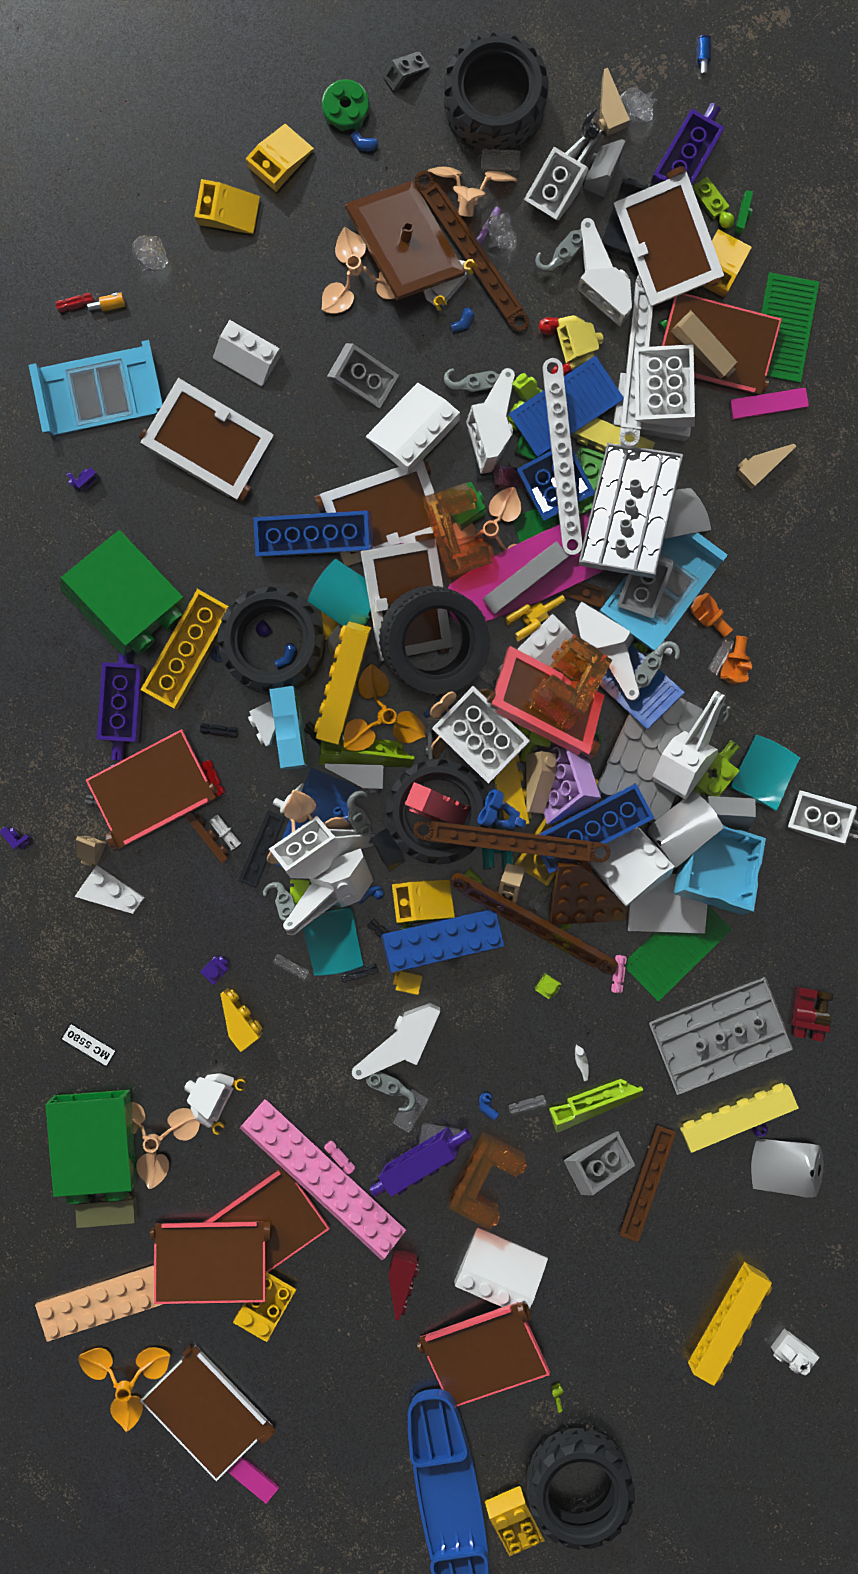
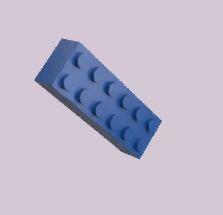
[253,511,373,557]
[538,783,654,873]
[381,910,504,974]

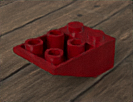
[389,1248,419,1321]

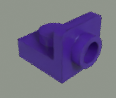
[67,468,100,492]
[0,826,32,850]
[200,955,230,985]

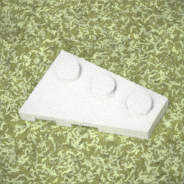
[75,865,145,914]

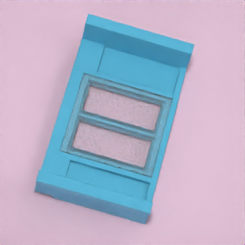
[29,340,163,437]
[599,532,727,651]

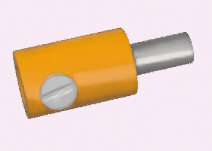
[87,292,125,312]

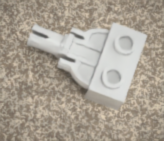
[771,1328,819,1376]

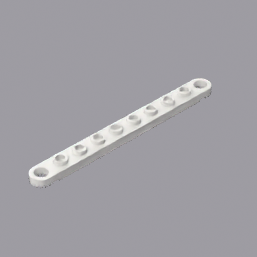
[619,274,653,449]
[543,358,582,555]

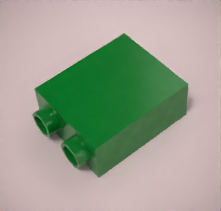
[60,530,183,657]
[45,1090,138,1204]

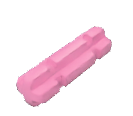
[611,955,627,993]
[324,1141,355,1175]

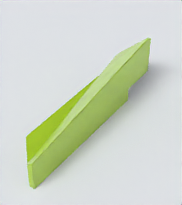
[318,735,415,767]
[549,1079,643,1133]

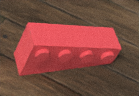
[405,782,471,825]

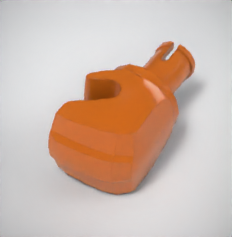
[690,592,733,638]
[720,636,752,685]

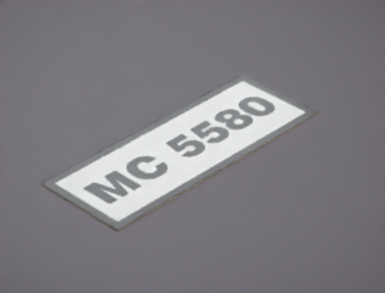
[59,1022,118,1068]

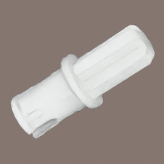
[209,815,241,851]

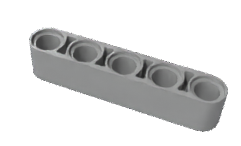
[483,541,569,615]

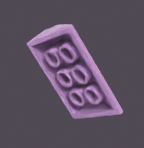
[533,741,601,825]

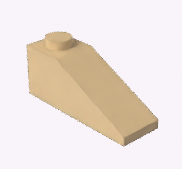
[598,68,630,136]
[736,444,796,490]
[526,751,556,814]
[76,836,106,866]
[496,863,526,915]

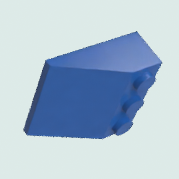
[516,449,595,521]

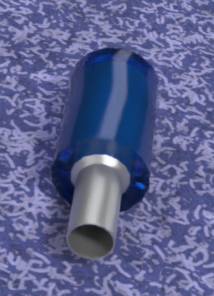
[697,35,711,75]

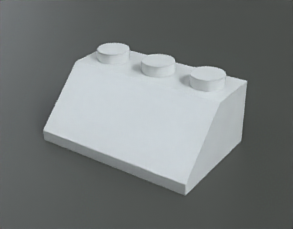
[213,320,281,387]

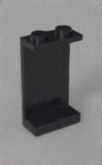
[602,178,652,261]

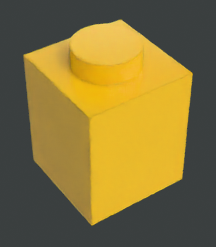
[393,971,423,995]

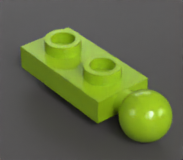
[692,176,735,228]

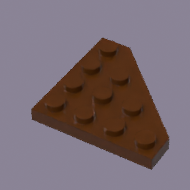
[550,861,628,925]

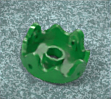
[322,79,370,131]

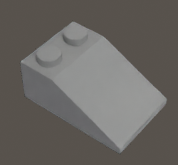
[584,139,625,197]
[327,343,399,408]
[617,556,674,619]
[325,764,384,793]
[564,1131,635,1195]

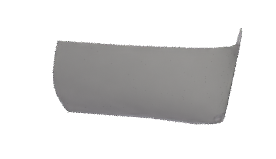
[665,488,711,539]
[647,791,724,868]
[751,1138,824,1197]

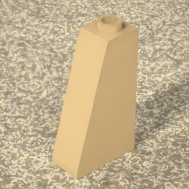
[671,310,737,379]

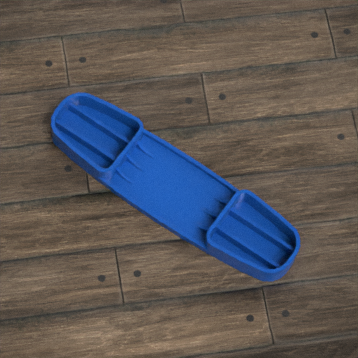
[408,1389,491,1574]

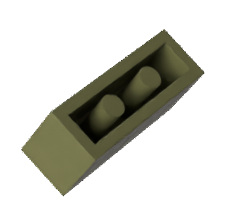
[75,1194,138,1228]

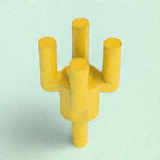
[504,595,566,642]

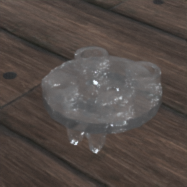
[620,87,657,123]
[483,211,517,250]
[132,234,168,272]

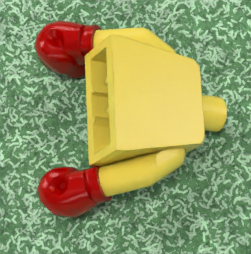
[539,315,604,376]

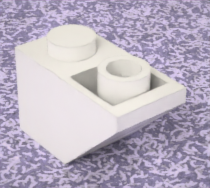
[248,701,276,747]

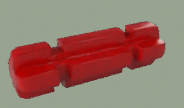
[56,293,94,312]
[201,760,225,797]

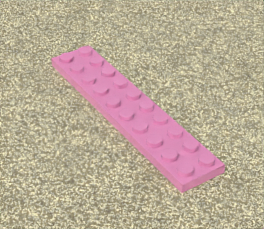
[240,1099,406,1260]

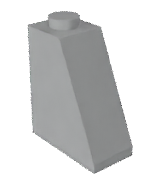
[706,796,756,831]

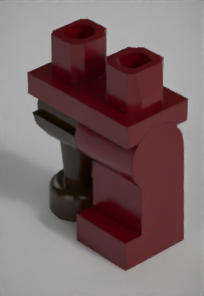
[791,987,834,1042]

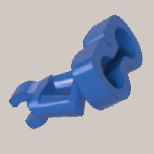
[478,789,526,830]

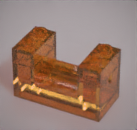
[422,483,494,578]
[528,634,612,732]
[448,1132,527,1230]

